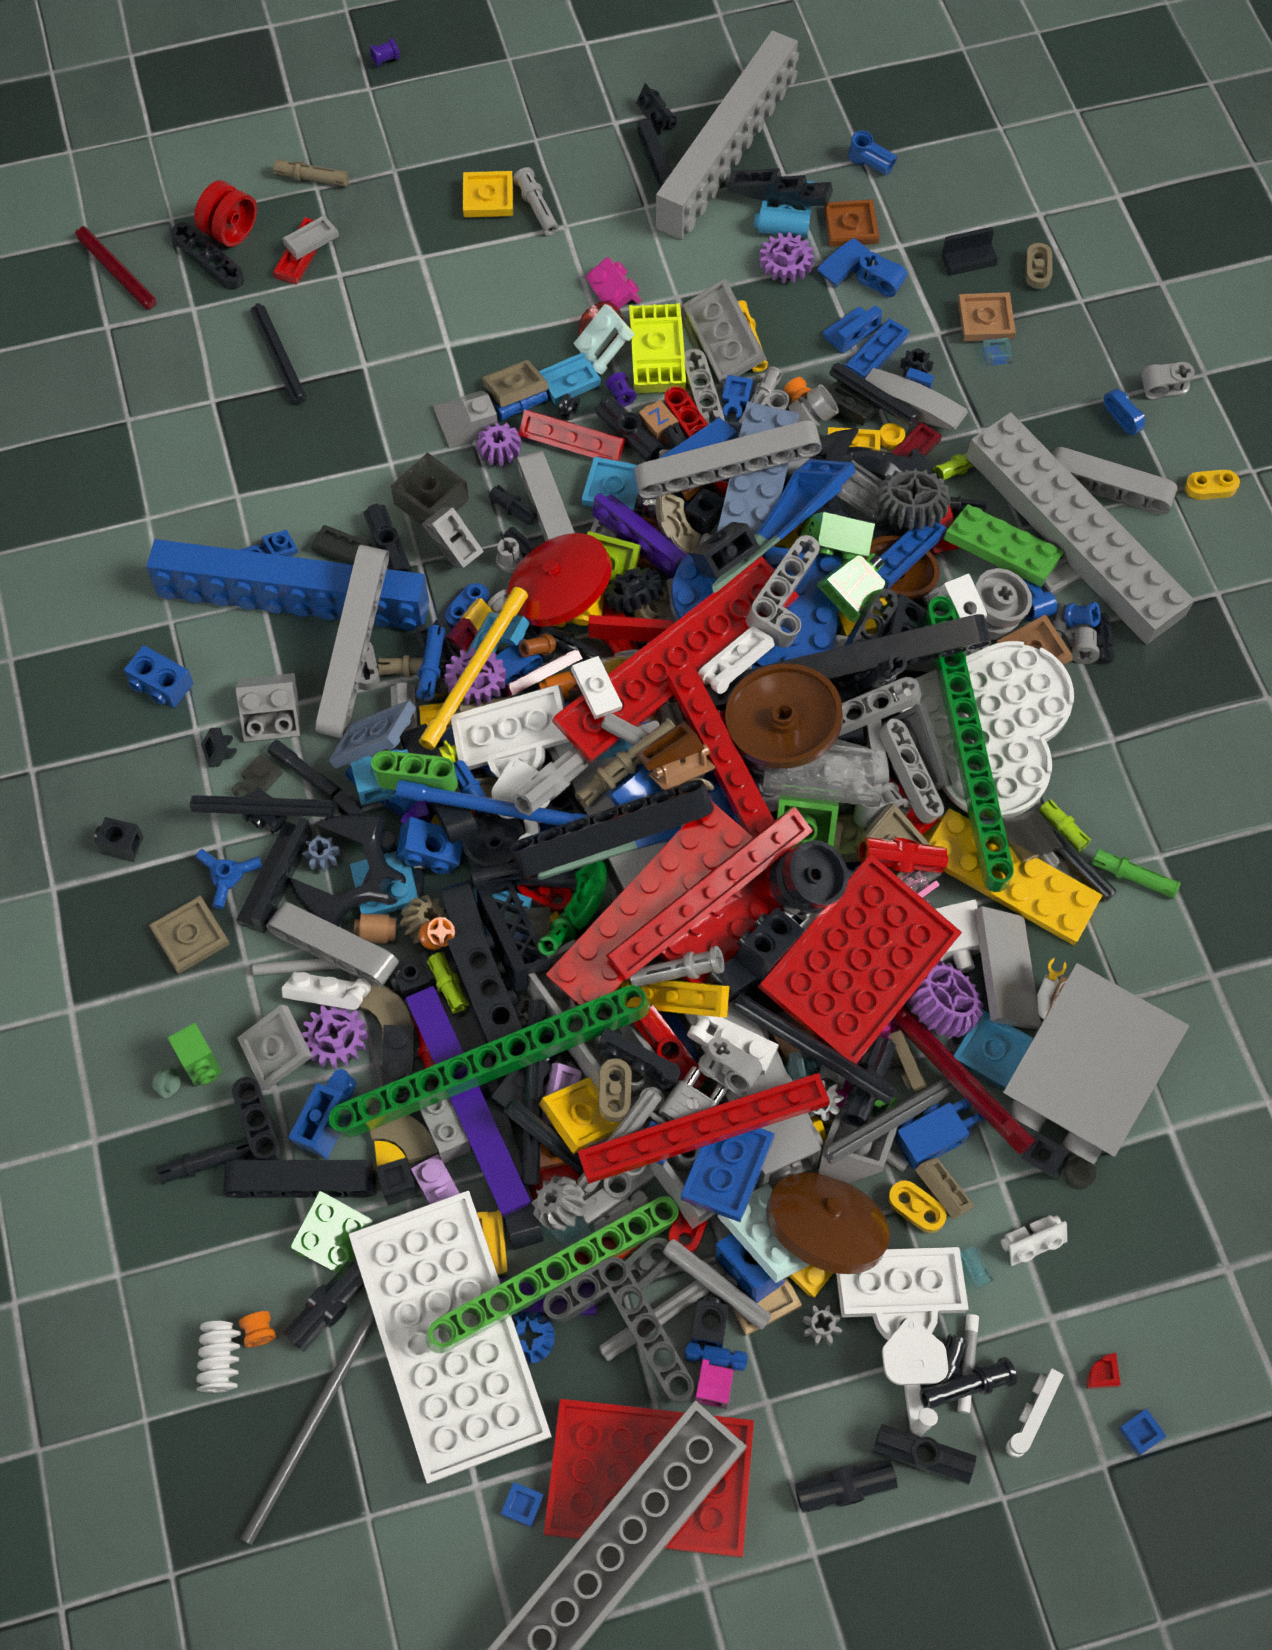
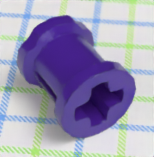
[369,38,400,67]
[606,372,637,407]

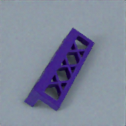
[592,493,687,579]

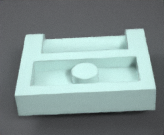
[573,304,635,375]

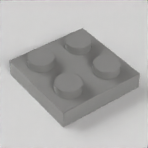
[237,1005,312,1089]

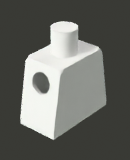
[936,574,987,619]
[936,900,980,973]

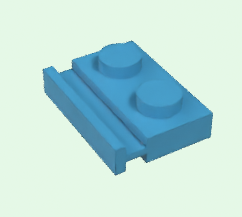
[539,352,601,405]

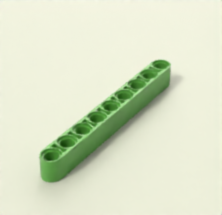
[425,1196,679,1354]

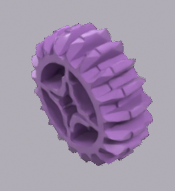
[907,960,984,1038]

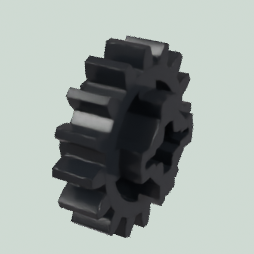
[603,567,663,612]

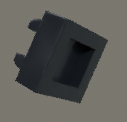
[201,728,237,767]

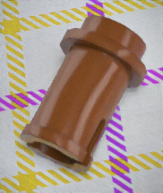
[519,633,556,658]

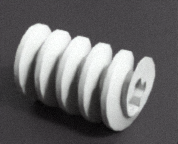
[196,1321,241,1393]

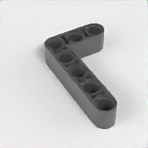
[543,1257,694,1404]

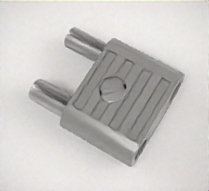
[658,1066,728,1121]

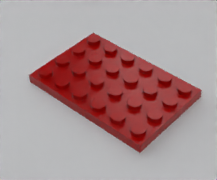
[758,854,962,1064]
[544,1399,754,1558]

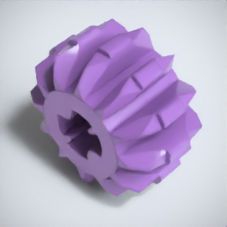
[476,421,522,468]

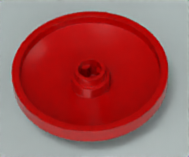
[508,533,612,627]

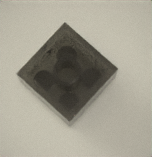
[391,452,469,527]

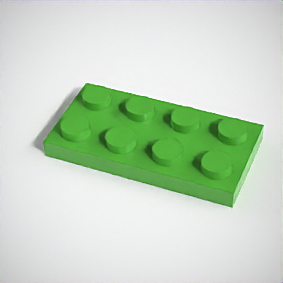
[944,504,1064,587]

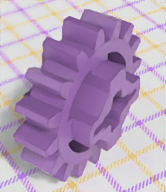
[759,232,814,283]
[445,647,506,706]
[301,1005,368,1069]

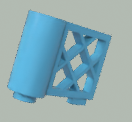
[754,181,815,239]

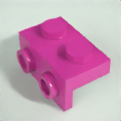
[585,256,642,312]

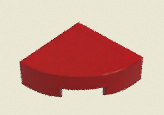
[1086,1353,1121,1389]

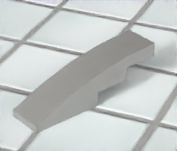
[865,368,968,431]

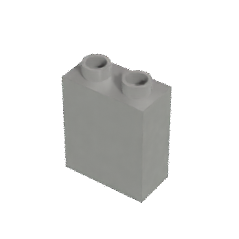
[1003,963,1190,1164]

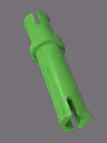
[1091,848,1181,899]

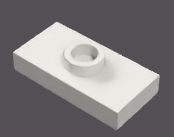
[571,656,623,719]

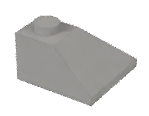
[433,390,498,448]
[819,1107,898,1183]

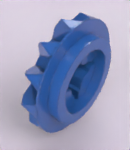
[512,1311,555,1364]

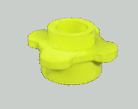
[439,740,458,763]

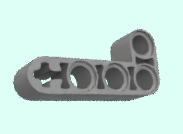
[746,535,820,648]

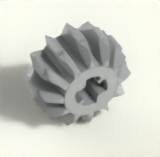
[532,1175,587,1231]

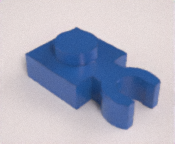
[722,375,753,422]

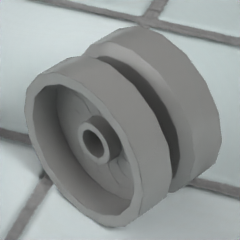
[974,568,1032,640]

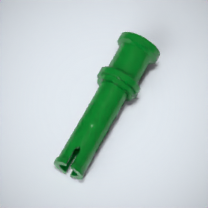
[538,912,581,956]

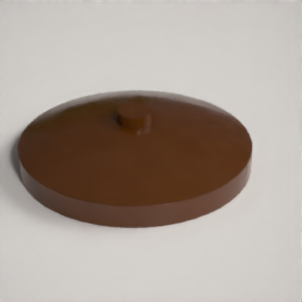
[725,663,843,769]
[766,1172,890,1274]

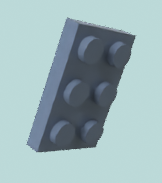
[329,700,416,768]

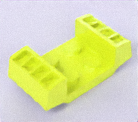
[629,303,686,394]

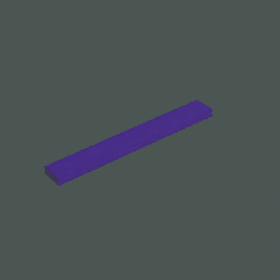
[406,986,531,1217]

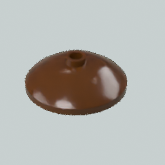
[864,536,940,600]

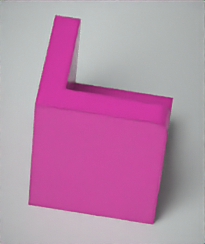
[696,1359,733,1409]

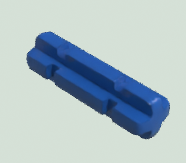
[684,1342,748,1371]

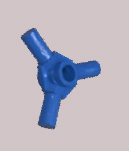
[196,849,263,909]

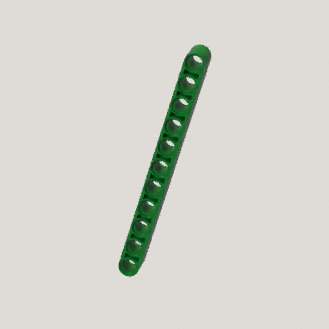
[926,596,1014,892]
[328,985,650,1138]

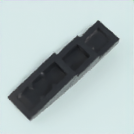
[727,168,833,206]

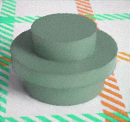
[153,1067,181,1098]

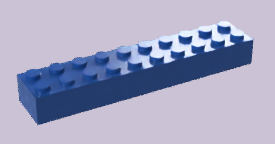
[146,539,429,631]

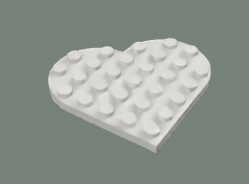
[891,641,1074,819]

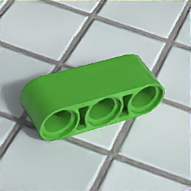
[371,751,458,791]

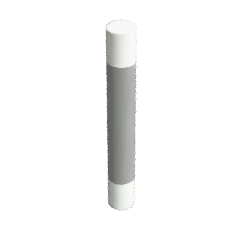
[957,1314,979,1414]

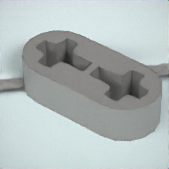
[359,642,380,690]

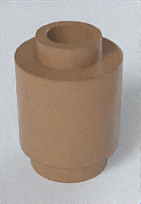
[354,913,397,944]

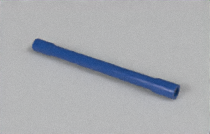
[396,780,589,826]

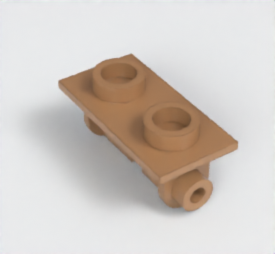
[649,744,715,790]

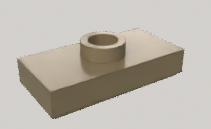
[915,1157,975,1220]

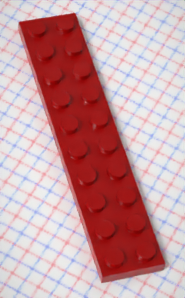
[552,556,799,764]

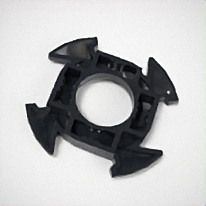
[812,428,940,539]

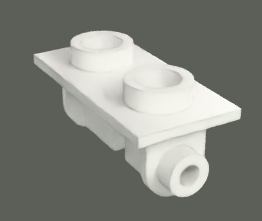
[1001,1215,1067,1266]

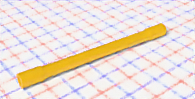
[419,587,528,750]

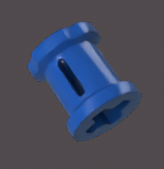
[1064,602,1101,628]

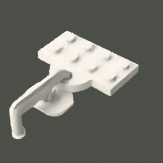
[451,685,570,840]
[836,1247,969,1437]

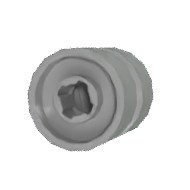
[789,384,839,427]

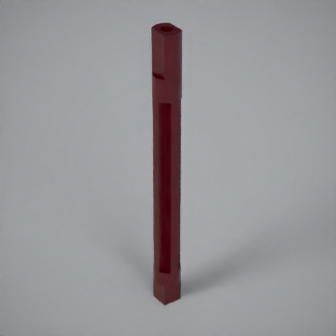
[891,1005,1035,1155]

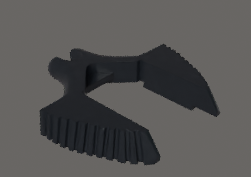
[289,814,406,927]

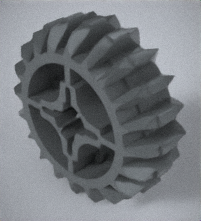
[876,468,950,531]

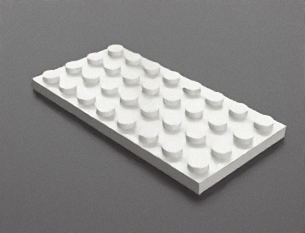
[349,1191,552,1484]

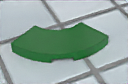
[564,860,607,930]

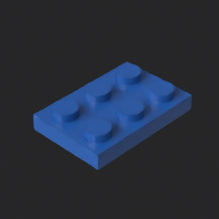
[680,1128,775,1223]

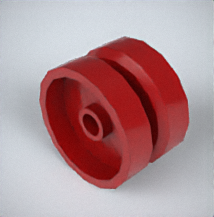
[194,180,257,247]

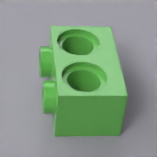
[168,1023,223,1087]

